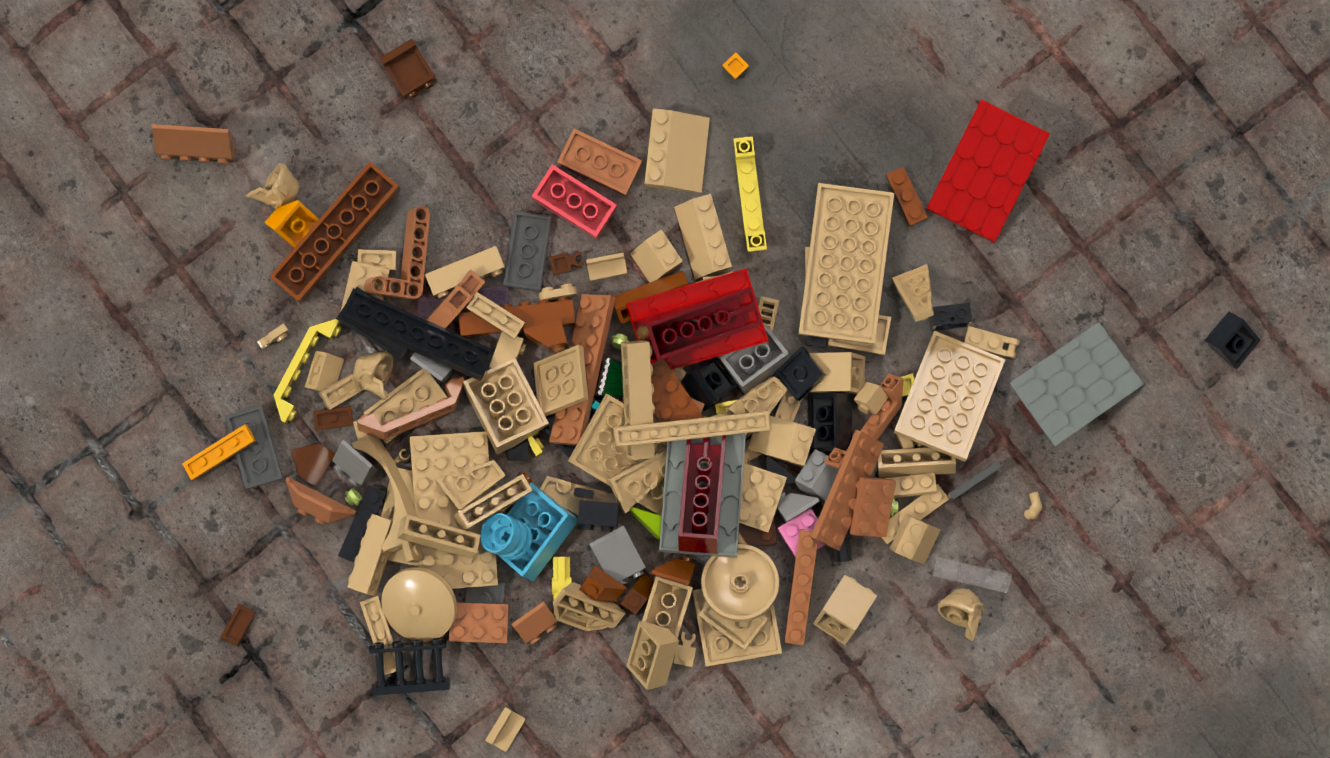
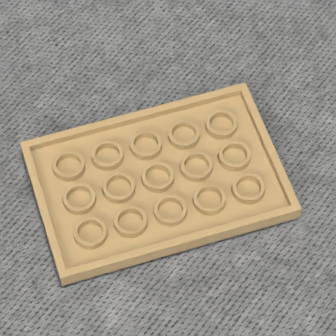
[893,331,1005,462]
[568,394,667,516]

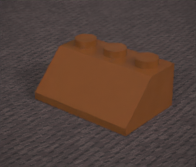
[524,320,569,354]

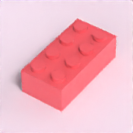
[532,164,617,240]

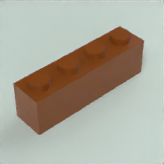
[613,271,688,324]

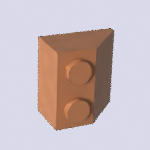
[512,602,558,645]

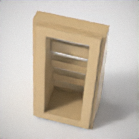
[758,296,779,331]

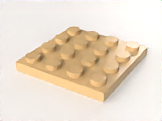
[692,589,782,667]

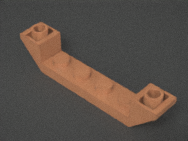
[824,373,904,469]
[357,377,465,440]

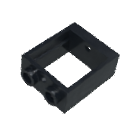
[929,302,972,332]

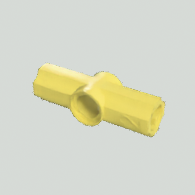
[552,557,572,615]

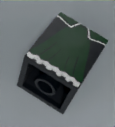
[594,357,624,402]

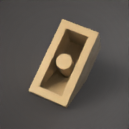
[489,332,526,369]

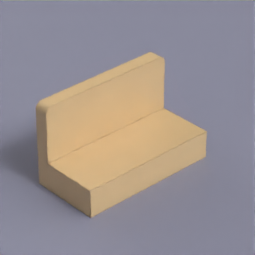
[586,253,628,282]
[305,351,344,392]
[485,707,525,752]

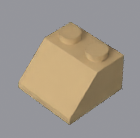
[630,230,683,283]
[890,514,941,564]

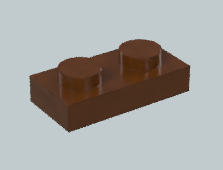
[313,406,354,431]

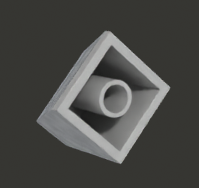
[590,525,646,585]

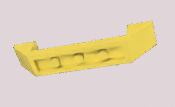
[734,136,767,252]
[274,319,342,424]

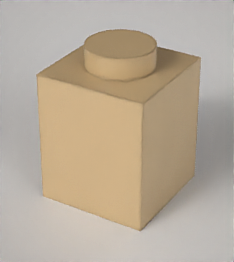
[854,382,889,415]

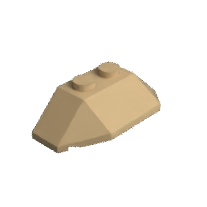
[553,582,625,631]

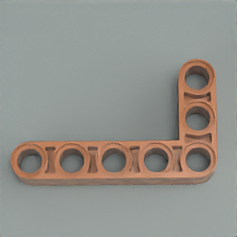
[364,206,430,300]

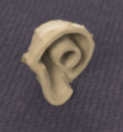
[245,163,300,209]
[353,351,393,400]
[938,588,984,641]

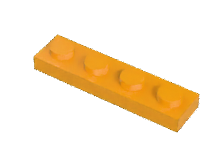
[182,424,256,480]

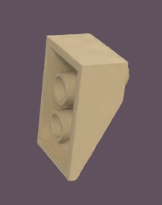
[747,416,816,467]

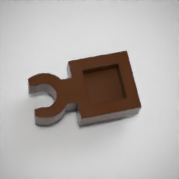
[549,252,584,276]

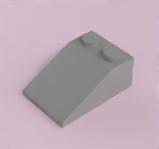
[332,440,378,487]

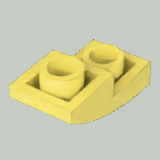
[528,432,544,457]

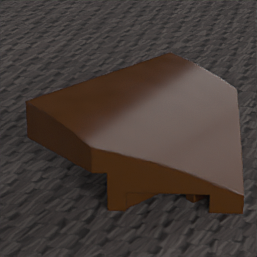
[291,443,336,487]

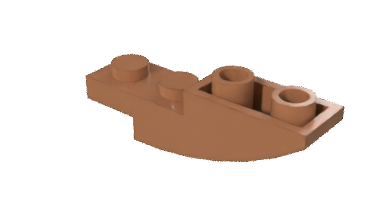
[427,269,485,329]

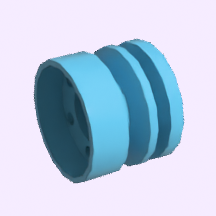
[480,513,532,560]

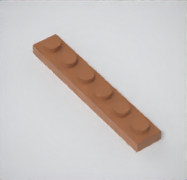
[785,529,818,645]

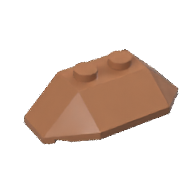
[286,477,357,525]

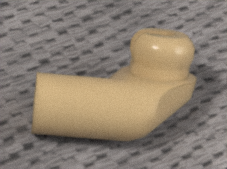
[1024,492,1042,520]

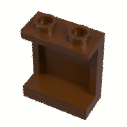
[380,38,437,100]

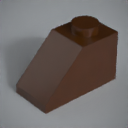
[620,574,654,616]

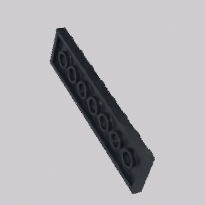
[339,288,494,381]

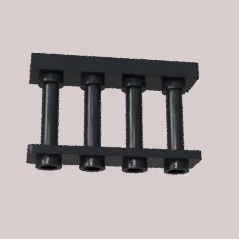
[368,638,450,696]

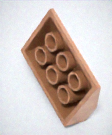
[151,124,236,164]

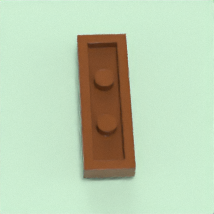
[886,167,928,227]

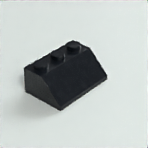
[808,392,852,453]

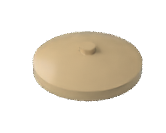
[701,544,779,621]
[381,567,457,642]

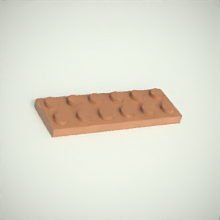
[811,430,884,551]

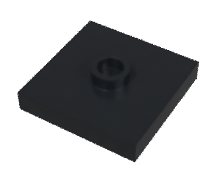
[775,346,826,401]

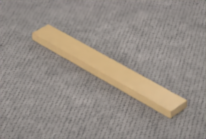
[614,411,771,447]

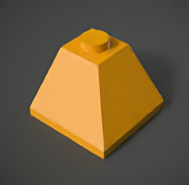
[264,200,319,248]

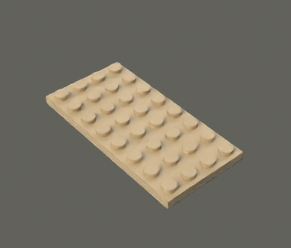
[798,183,894,345]
[410,431,498,589]

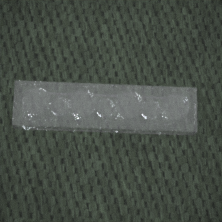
[932,557,1012,594]

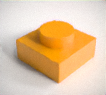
[722,53,749,80]

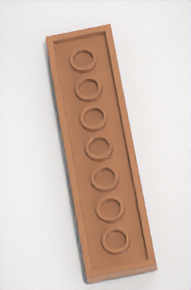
[549,294,615,446]

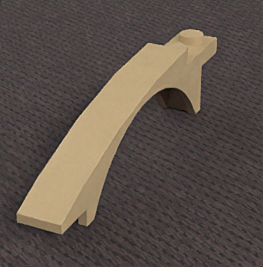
[352,421,423,563]

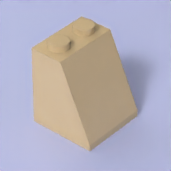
[809,352,865,395]
[813,575,877,645]

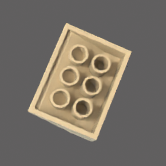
[644,109,710,193]
[463,358,549,454]

